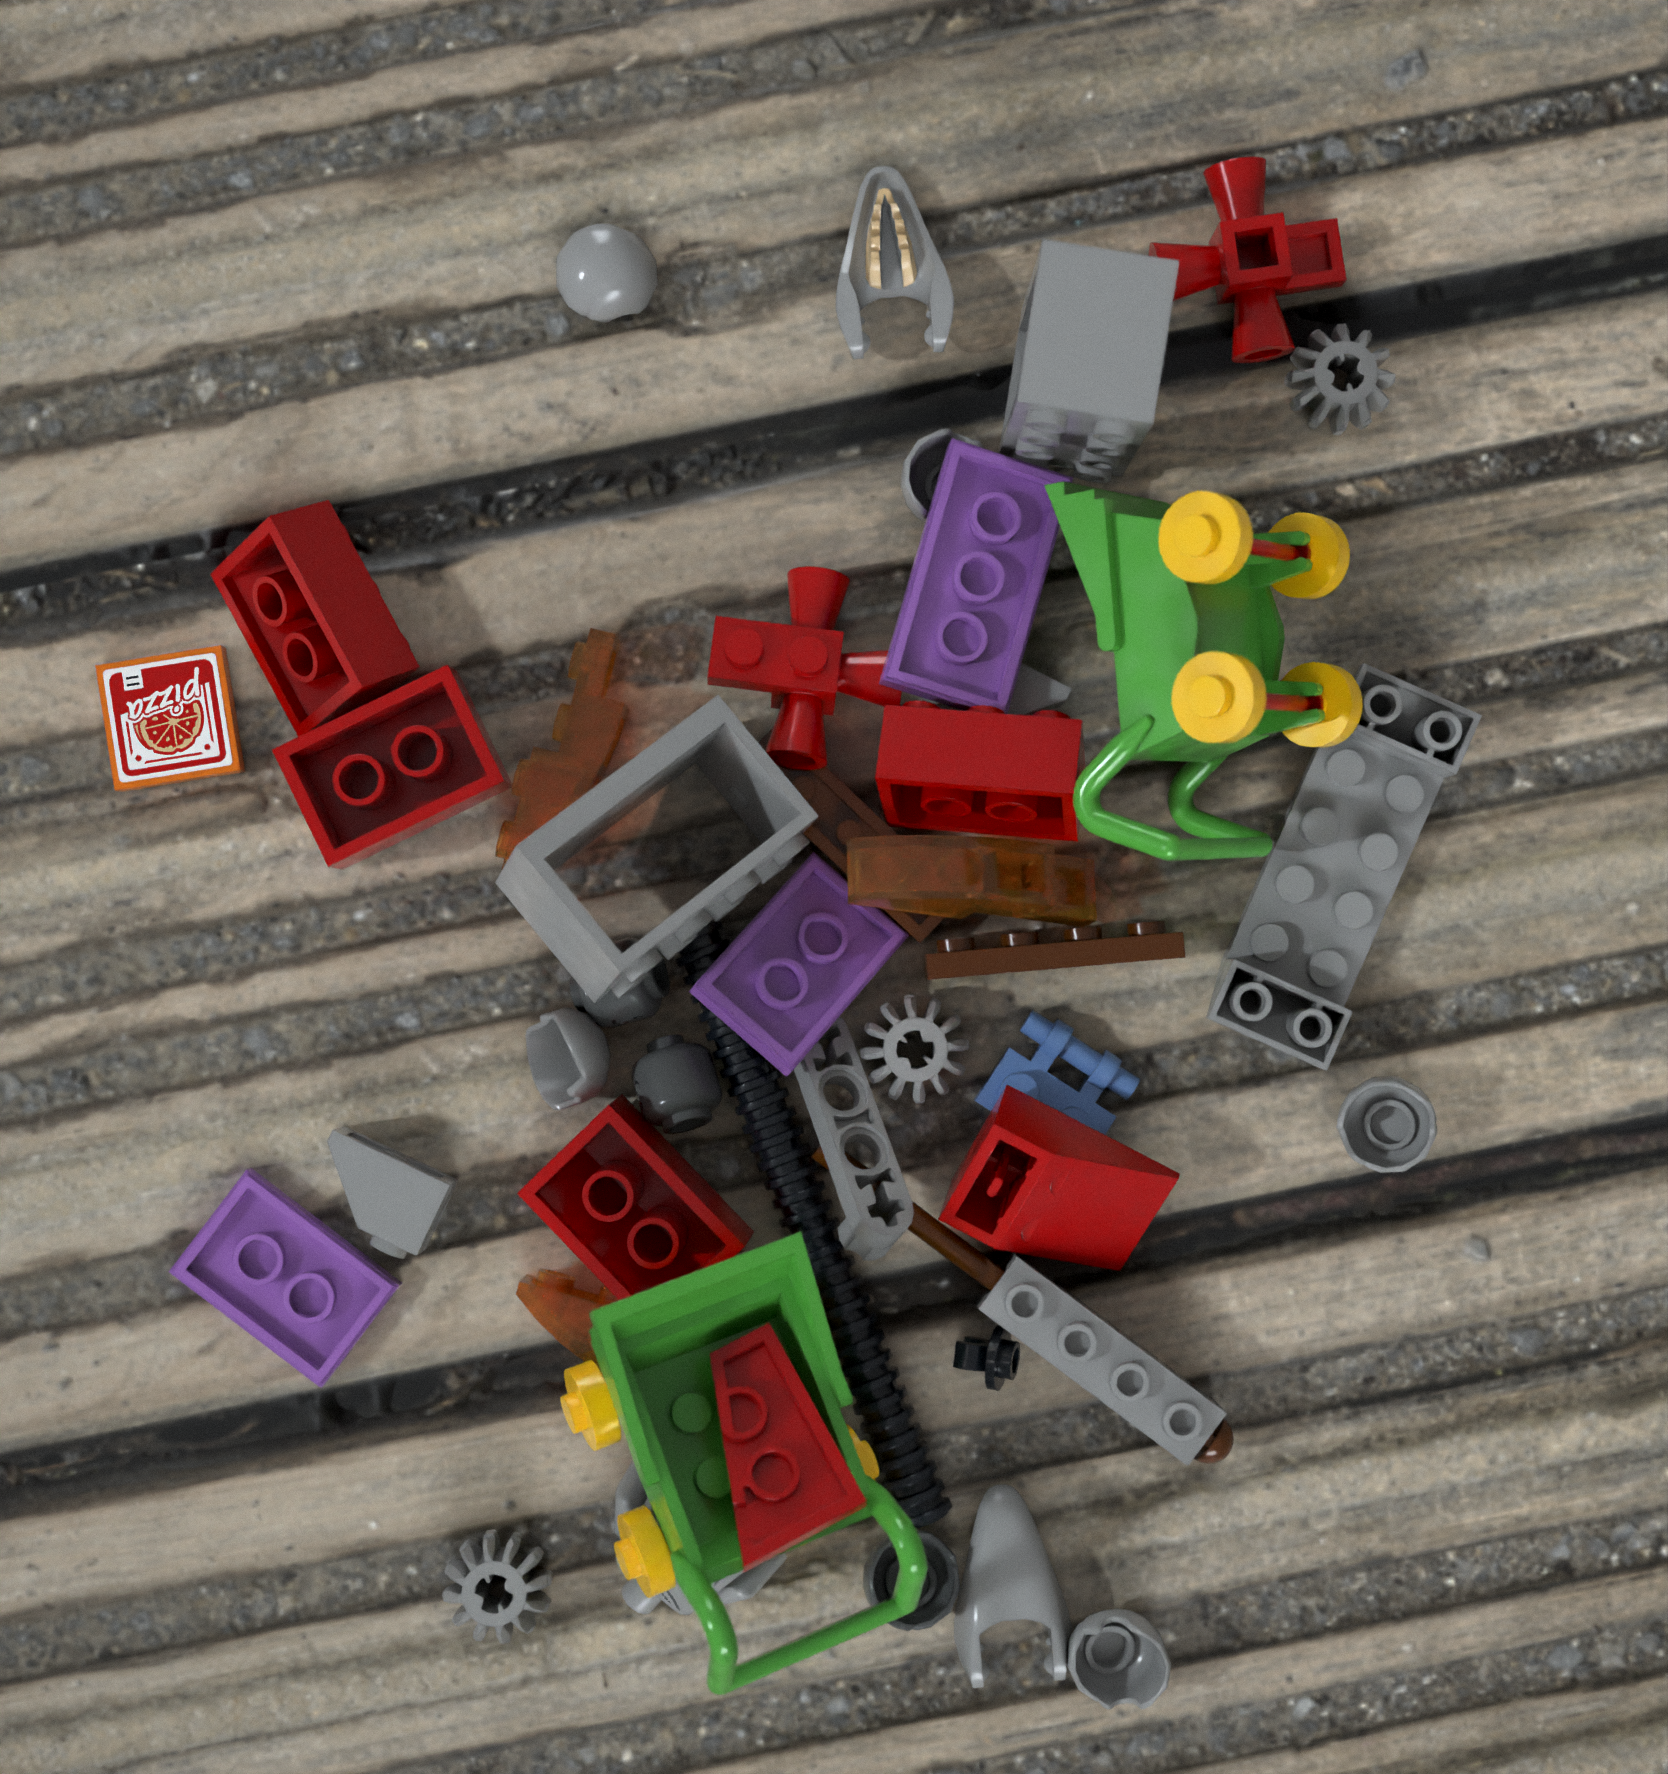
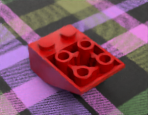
[938,1085,1180,1271]

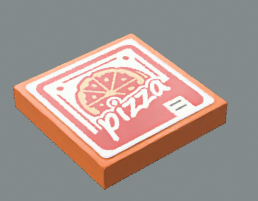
[95,645,245,792]

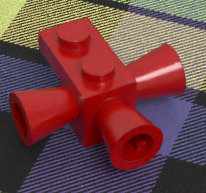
[1149,156,1347,363]
[707,566,902,770]

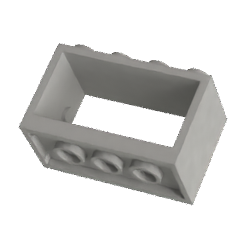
[999,239,1179,483]
[495,695,819,1003]

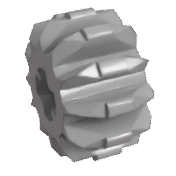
[1284,323,1396,435]
[860,994,969,1104]
[442,1529,553,1644]

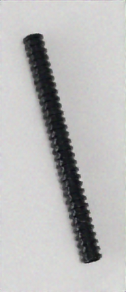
[676,919,952,1529]

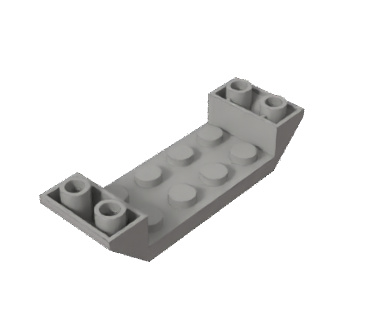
[1206,663,1482,1071]

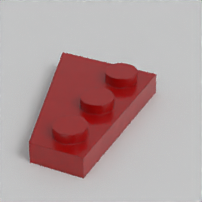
[709,1323,867,1573]

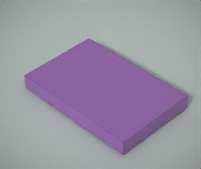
[689,852,909,1077]
[169,1168,402,1388]

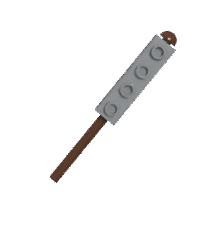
[811,1145,1234,1466]

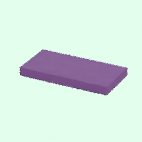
[879,438,1073,714]

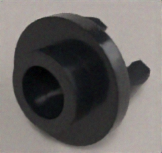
[953,1325,1020,1391]

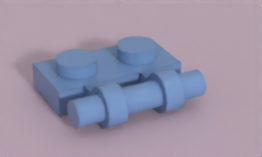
[974,1010,1140,1135]

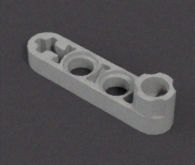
[794,1016,914,1261]

